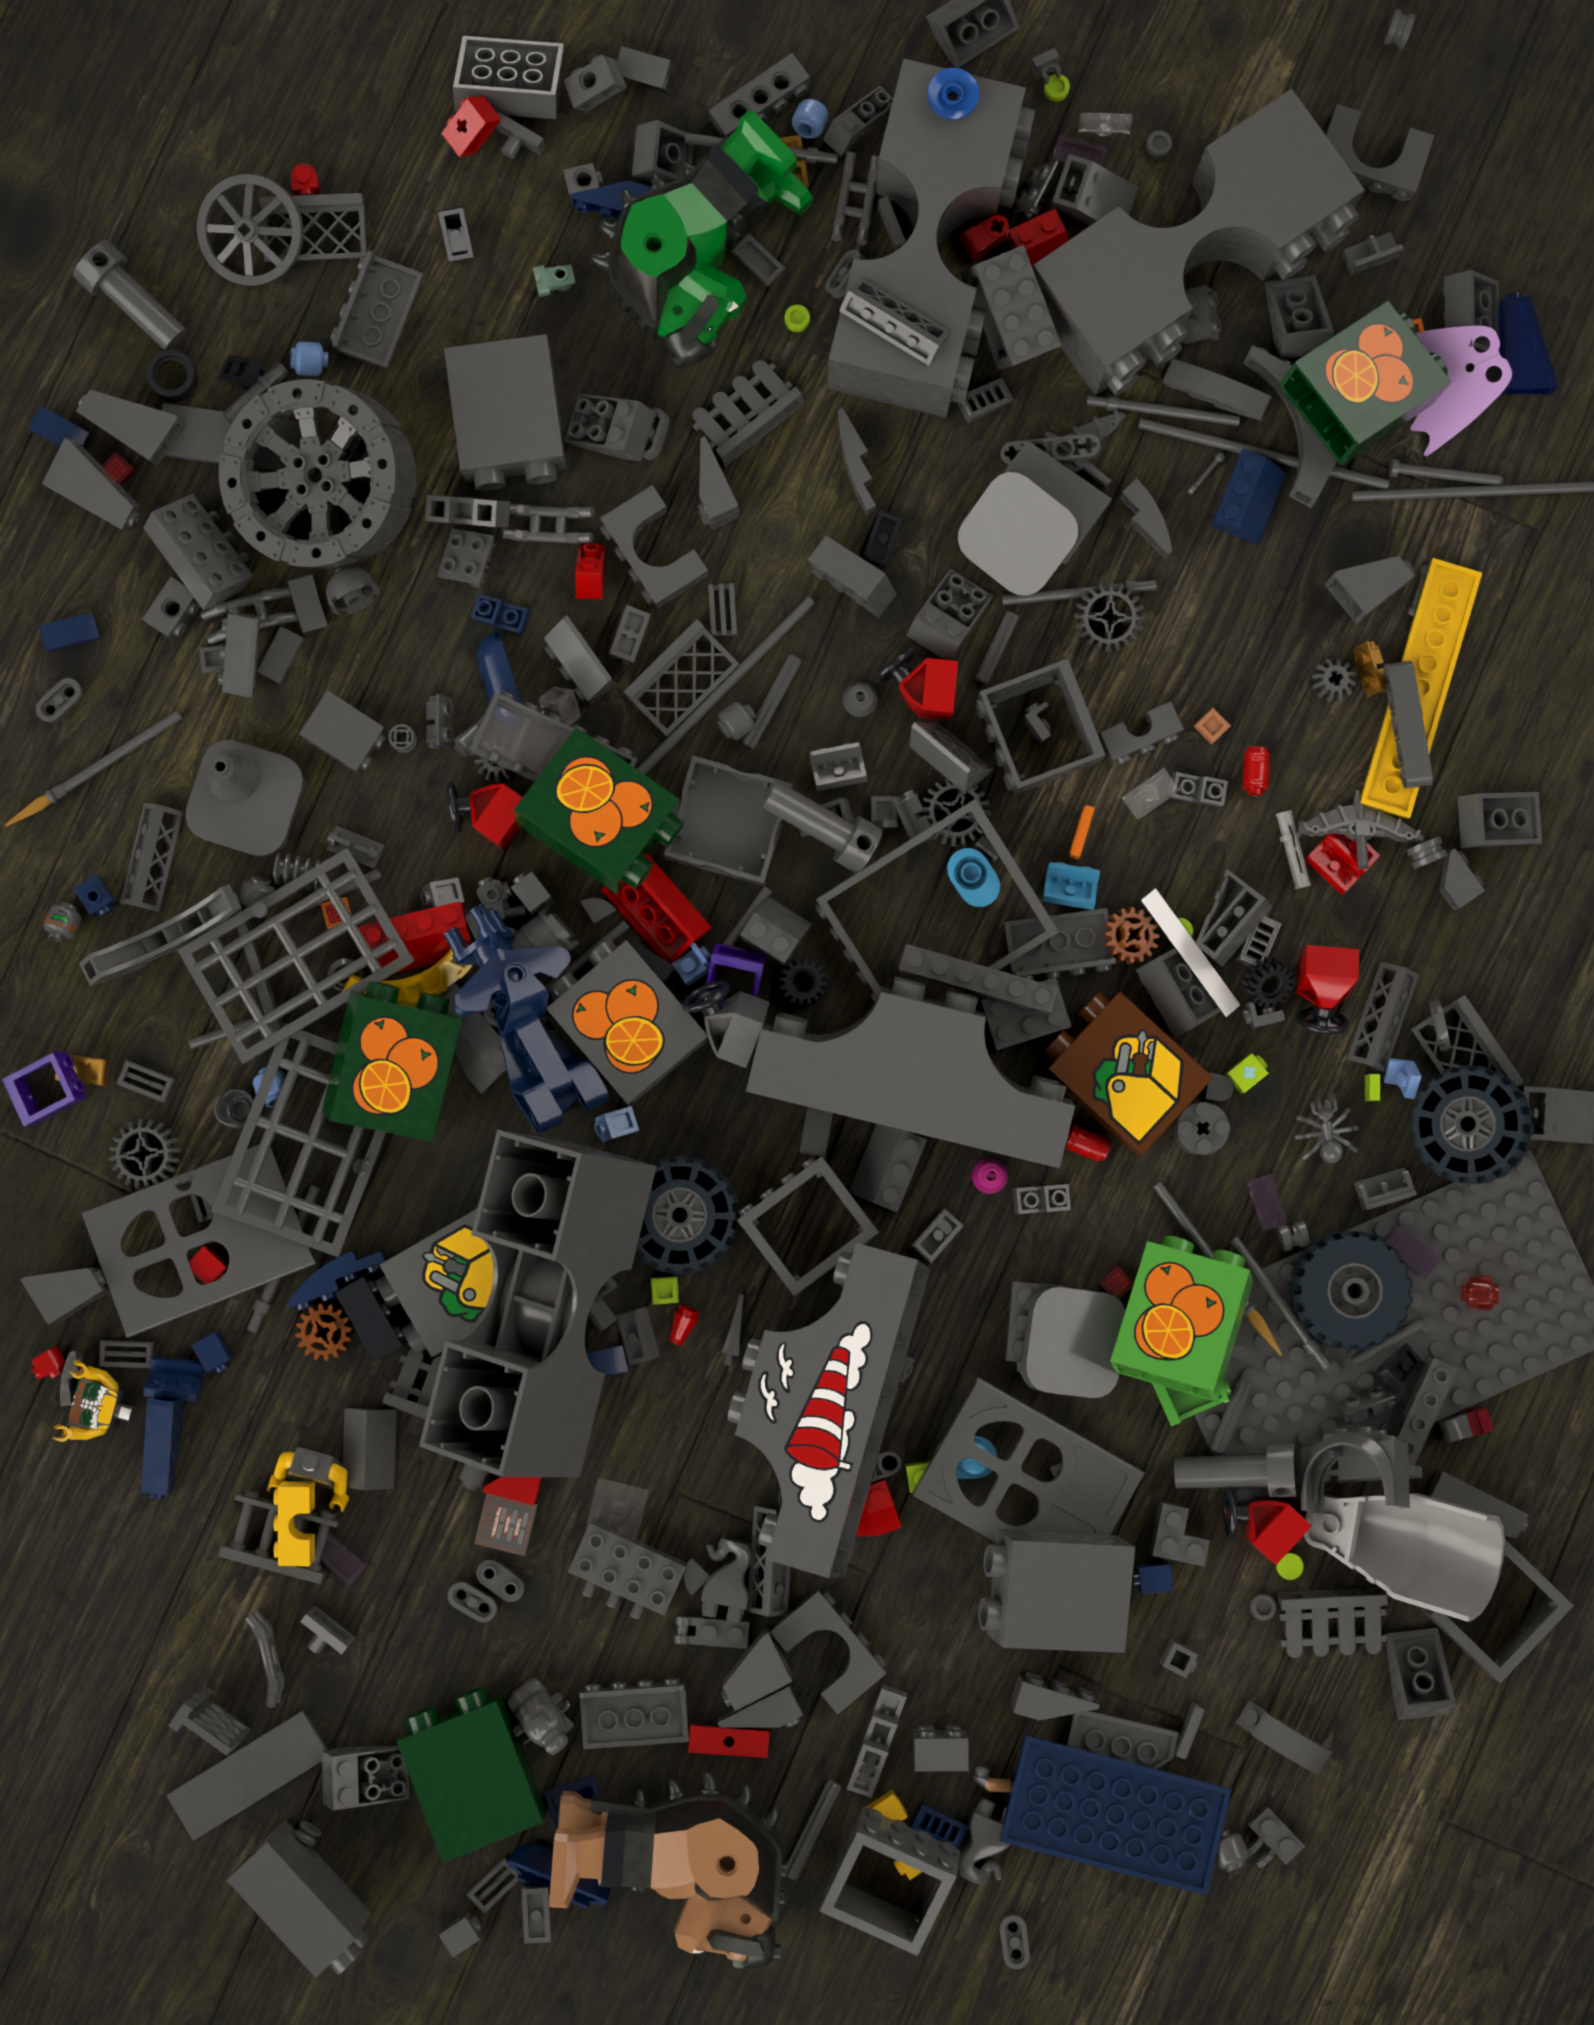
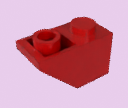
[575,543,605,599]

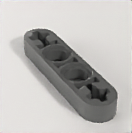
[1001,434,1102,466]

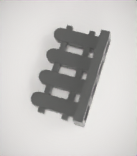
[692,360,805,467]
[383,1349,441,1420]
[1277,1587,1388,1658]

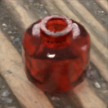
[1461,1276,1499,1311]

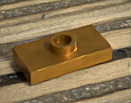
[55,1054,109,1086]

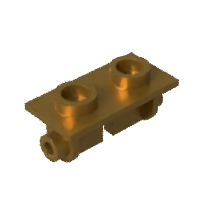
[1353,641,1387,698]

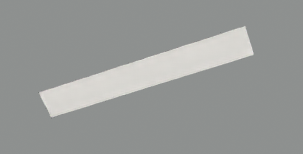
[1141,888,1240,1017]

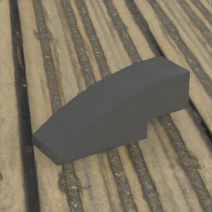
[1119,478,1172,560]

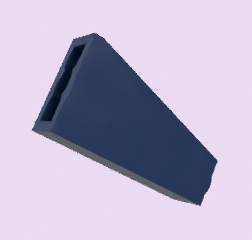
[141,1397,185,1499]

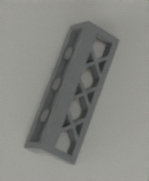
[839,277,950,366]
[120,803,183,912]
[1347,962,1419,1072]
[747,1506,791,1617]

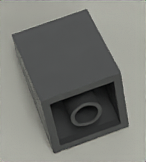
[1325,556,1415,624]
[299,690,388,775]
[740,897,813,968]
[21,1267,110,1325]
[721,1626,792,1711]

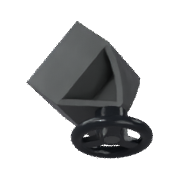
[682,981,770,1068]

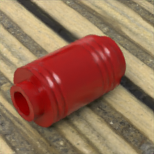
[1242,746,1271,796]
[1065,1124,1111,1162]

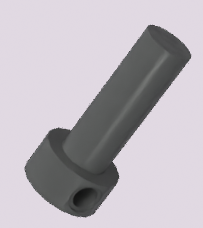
[73,240,187,350]
[761,780,882,874]
[1174,1443,1298,1497]

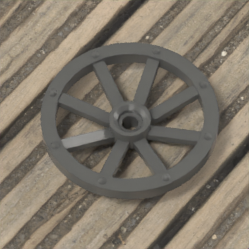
[197,174,304,286]

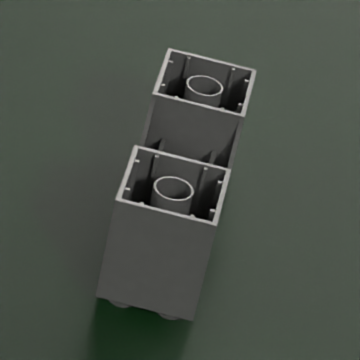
[828,58,1036,418]
[1033,88,1365,396]
[419,1129,657,1477]

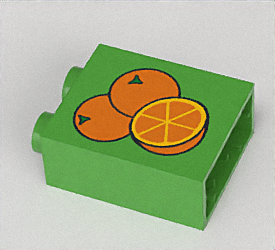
[1110,1236,1253,1402]

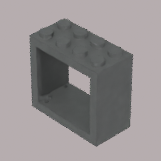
[961,245,1062,370]
[974,658,1105,796]
[737,1156,879,1296]
[1420,1540,1574,1683]
[820,1806,960,1956]

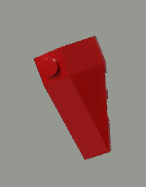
[856,1478,902,1536]

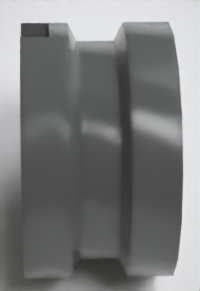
[1383,9,1416,50]
[1406,836,1448,870]

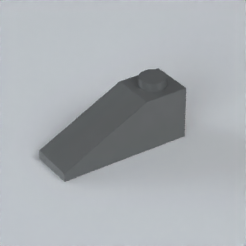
[717,1684,803,1728]

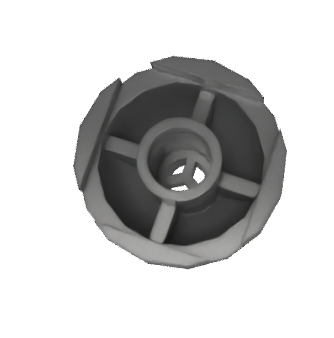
[326,566,379,615]

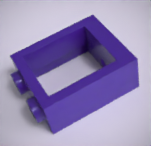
[706,943,767,1003]
[2,1051,87,1126]

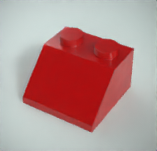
[1007,209,1069,268]

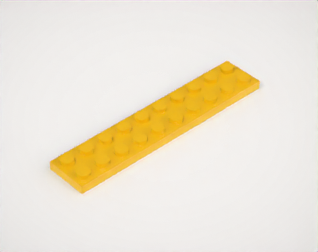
[1360,558,1482,819]

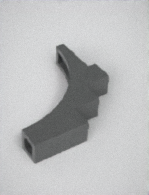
[1243,345,1337,508]
[79,884,241,986]

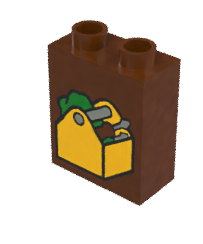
[1043,991,1213,1156]

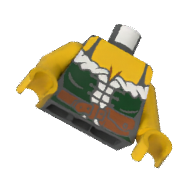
[53,1360,134,1442]
[267,1447,349,1512]

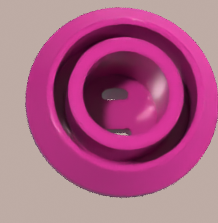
[972,1158,1008,1194]

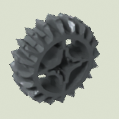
[1074,581,1145,652]
[921,778,991,847]
[109,1119,181,1189]

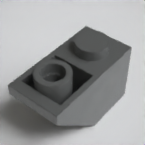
[1439,848,1485,911]

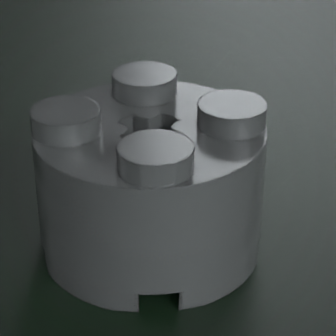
[1174,1102,1230,1155]

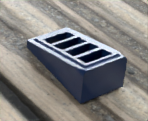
[910,1802,969,1849]

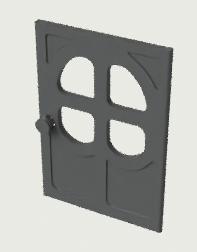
[82,1144,316,1338]
[912,1377,1145,1542]

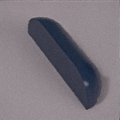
[476,630,530,731]
[508,1843,610,1908]

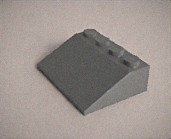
[453,36,564,119]
[1005,440,1112,565]

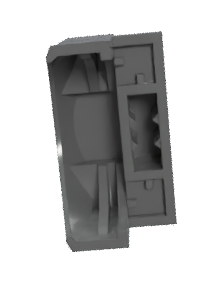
[1301,1427,1422,1513]

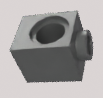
[563,163,604,196]
[439,1911,483,1957]

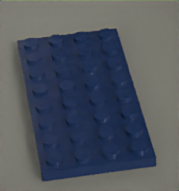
[999,1734,1232,1895]

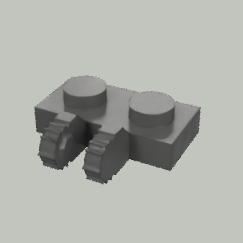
[1247,1805,1305,1868]

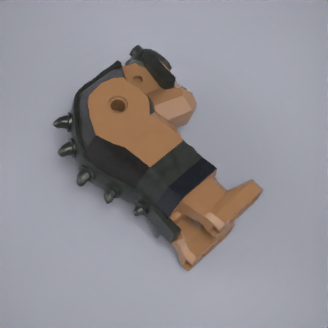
[549,1773,787,1969]

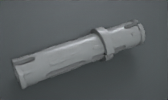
[1275,810,1311,889]

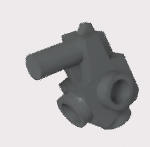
[476,876,526,920]

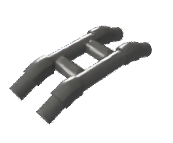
[832,151,879,245]
[500,504,595,544]
[200,586,298,645]
[245,1609,285,1708]

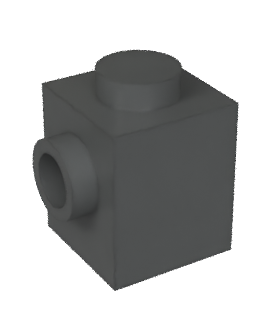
[1159,1638,1198,1678]

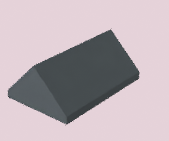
[909,722,993,794]
[342,1408,398,1490]

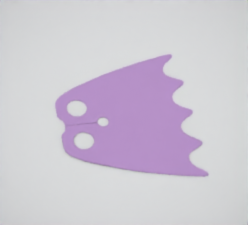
[1410,326,1512,456]

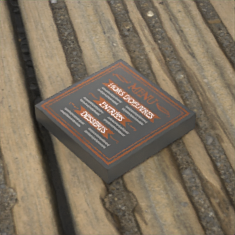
[474,1493,538,1556]

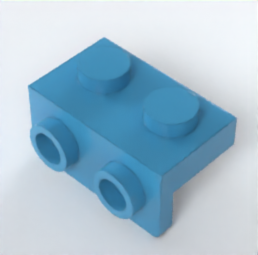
[1042,862,1100,910]

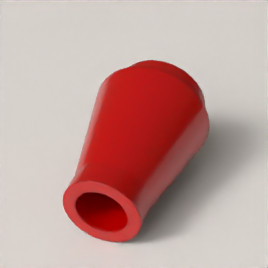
[669,1305,699,1346]

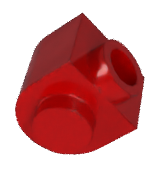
[291,164,321,196]
[31,1346,66,1380]

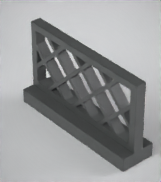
[259,193,367,262]
[622,619,739,737]
[1411,994,1524,1086]
[168,1686,252,1756]

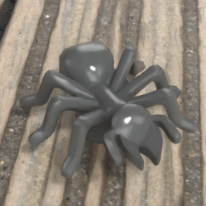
[1295,1099,1359,1164]

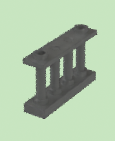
[219,1490,341,1584]

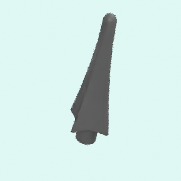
[721,1294,744,1366]

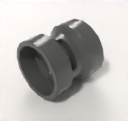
[388,724,418,754]
[1277,1220,1310,1252]

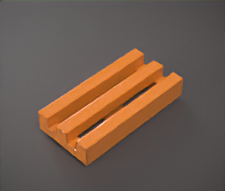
[1068,805,1095,860]

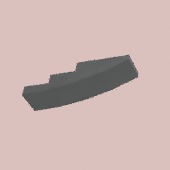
[1163,359,1272,421]
[837,408,876,516]
[847,1684,907,1798]

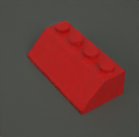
[601,855,712,964]
[359,901,473,975]

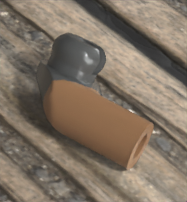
[973,1766,1011,1792]

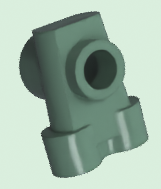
[533,265,575,297]

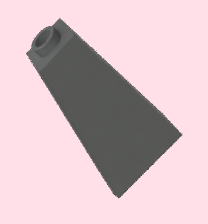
[76,390,186,466]
[42,438,142,530]
[1425,1469,1529,1538]

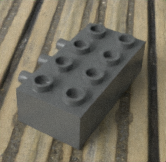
[143,494,253,610]
[568,1520,687,1620]

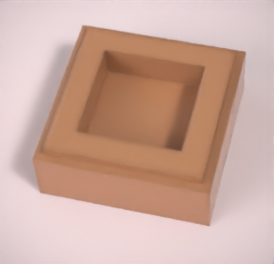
[1193,708,1231,745]

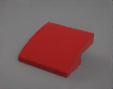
[1304,833,1381,895]

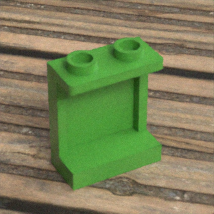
[1152,1379,1231,1427]

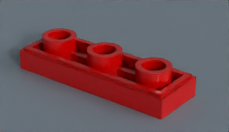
[688,1724,769,1758]

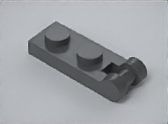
[674,1615,749,1649]

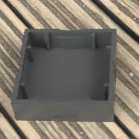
[664,755,793,887]

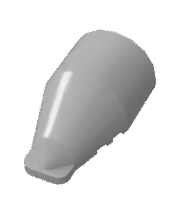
[1304,1493,1505,1622]

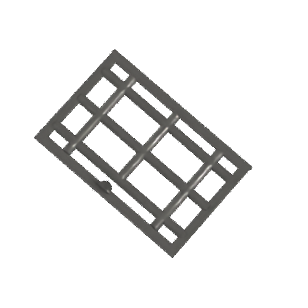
[177,848,415,1064]
[211,1023,386,1257]

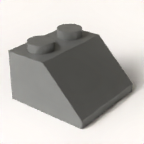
[632,120,694,184]

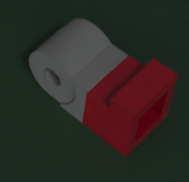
[1438,1406,1494,1443]

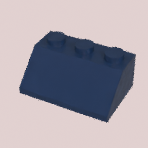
[1210,448,1286,545]

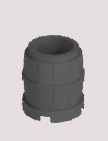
[509,905,580,951]

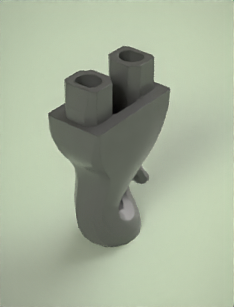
[701,1538,752,1623]
[958,1797,1011,1885]

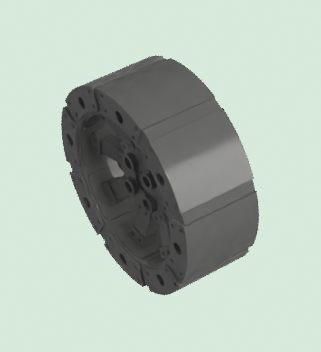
[219,379,416,569]

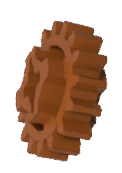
[1102,907,1159,964]
[295,1304,353,1361]

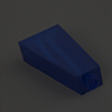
[1499,293,1558,395]

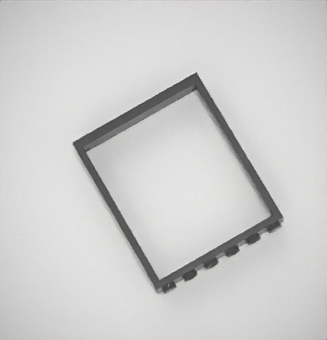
[815,799,1059,1002]

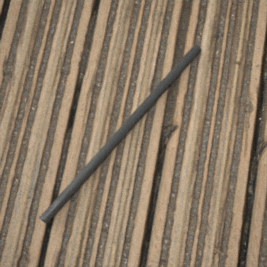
[1138,418,1390,490]
[1351,481,1594,502]
[637,597,815,775]

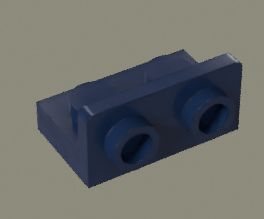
[144,1356,204,1402]

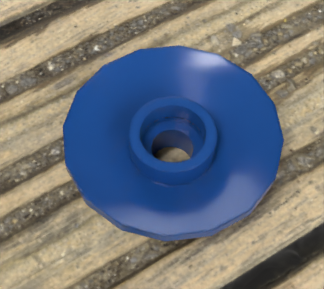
[927,68,979,120]

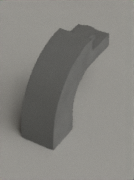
[1236,1701,1332,1775]

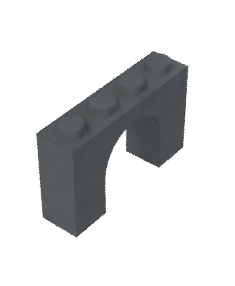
[1325,104,1435,201]
[600,485,709,609]
[770,1588,887,1715]

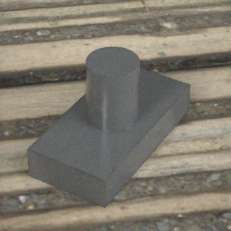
[496,112,545,159]
[300,1605,356,1654]

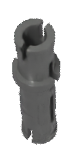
[222,362,289,424]

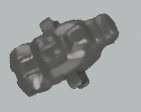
[507,1677,574,1755]

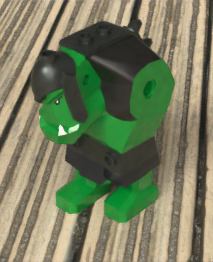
[591,110,813,370]

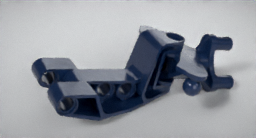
[443,904,609,1134]

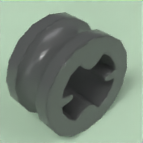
[294,1821,321,1846]

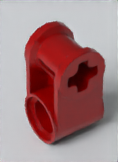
[959,215,1009,261]

